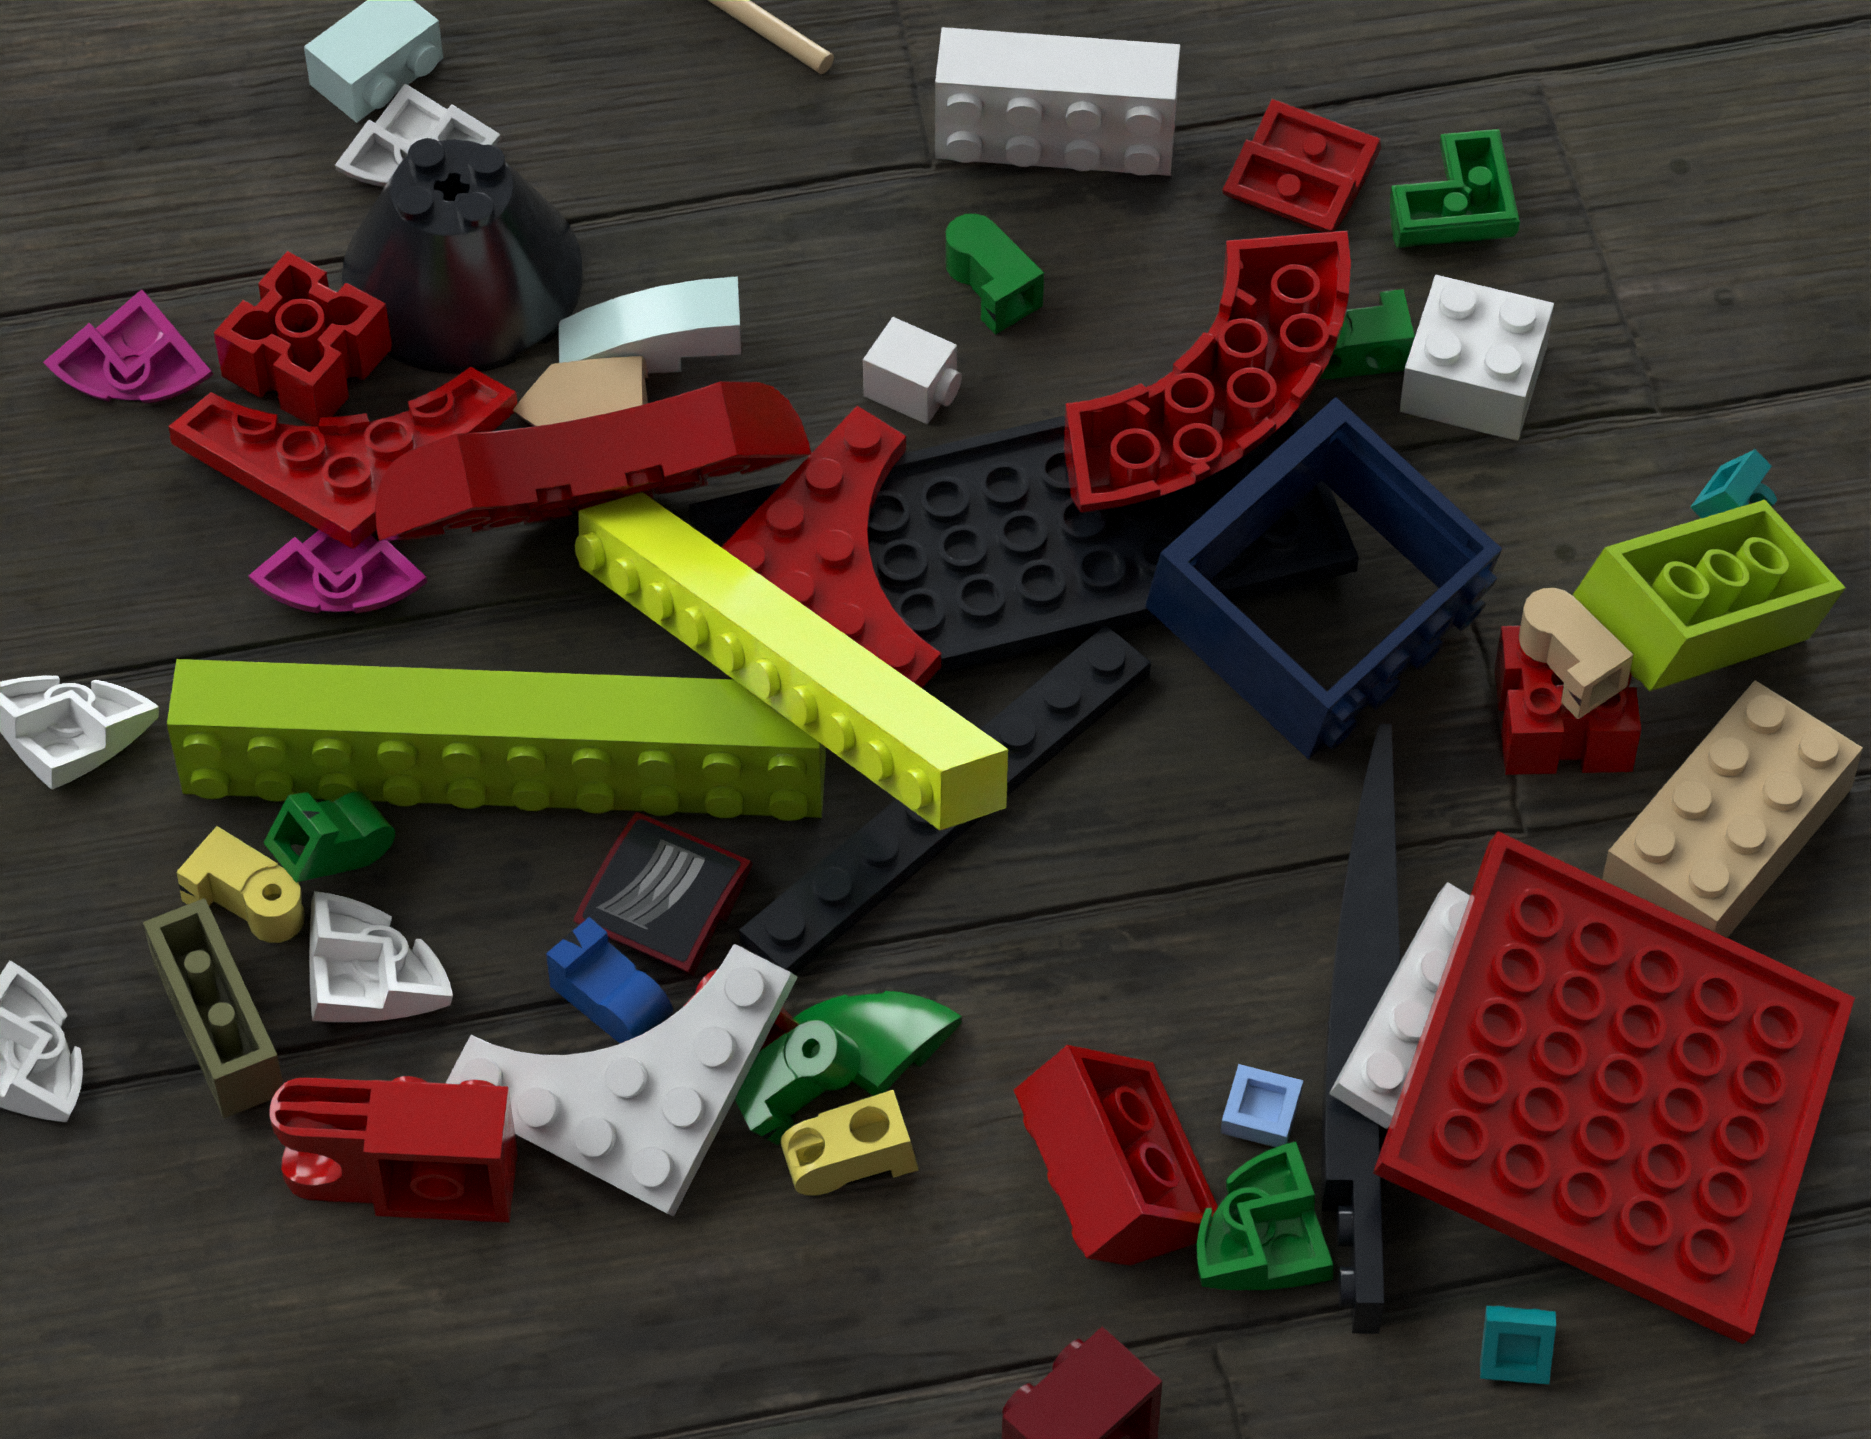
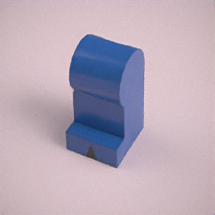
[546,917,673,1044]

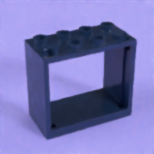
[1145,397,1502,760]

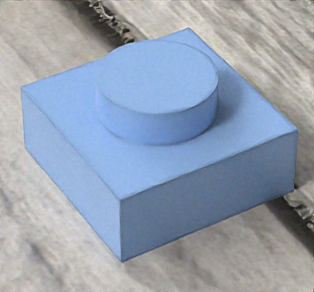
[1221,1064,1303,1147]

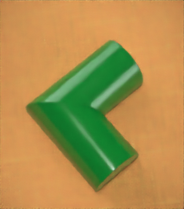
[1390,129,1520,248]

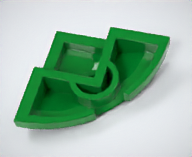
[794,991,962,1096]
[1197,1141,1333,1290]

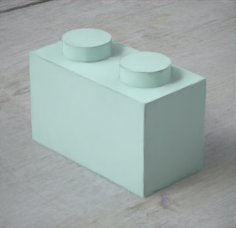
[304,0,443,123]

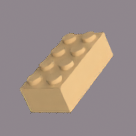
[1602,680,1863,938]

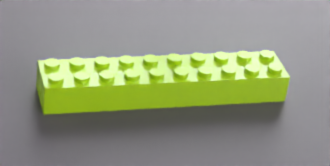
[167,659,826,821]

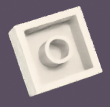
[1400,275,1554,441]

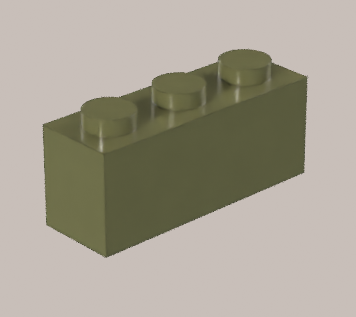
[143,898,284,1119]

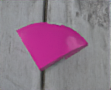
[43,289,214,404]
[248,530,427,613]

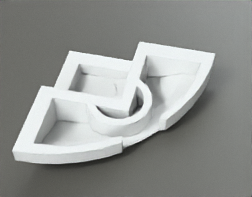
[335,84,501,187]
[0,676,159,790]
[309,891,453,1022]
[0,960,83,1122]

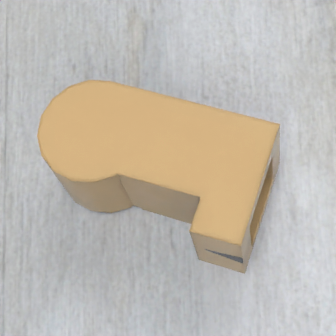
[1519,588,1633,719]

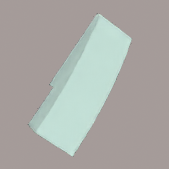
[559,276,741,373]

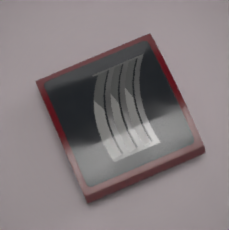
[573,812,753,976]

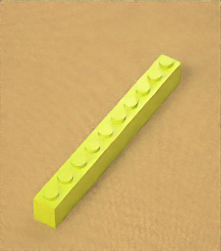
[575,492,1008,830]

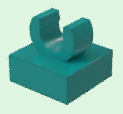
[1690,449,1777,518]
[1480,1305,1556,1384]

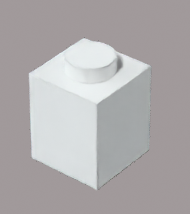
[863,317,962,425]

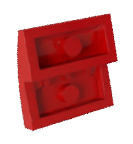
[1222,99,1381,233]

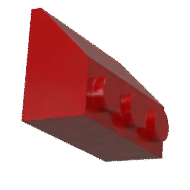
[1013,1045,1218,1266]

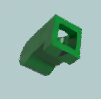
[946,214,1044,335]
[1319,289,1415,379]
[263,791,396,883]
[735,1020,861,1145]

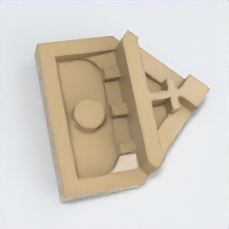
[513,356,648,427]

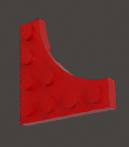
[168,366,518,549]
[721,406,941,688]

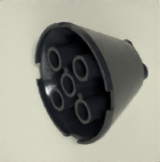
[342,138,583,374]

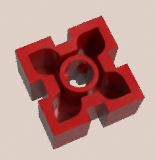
[214,251,392,426]
[1494,626,1641,775]

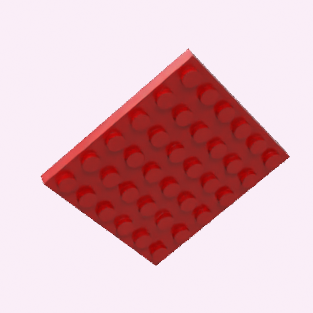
[1373,831,1855,1344]

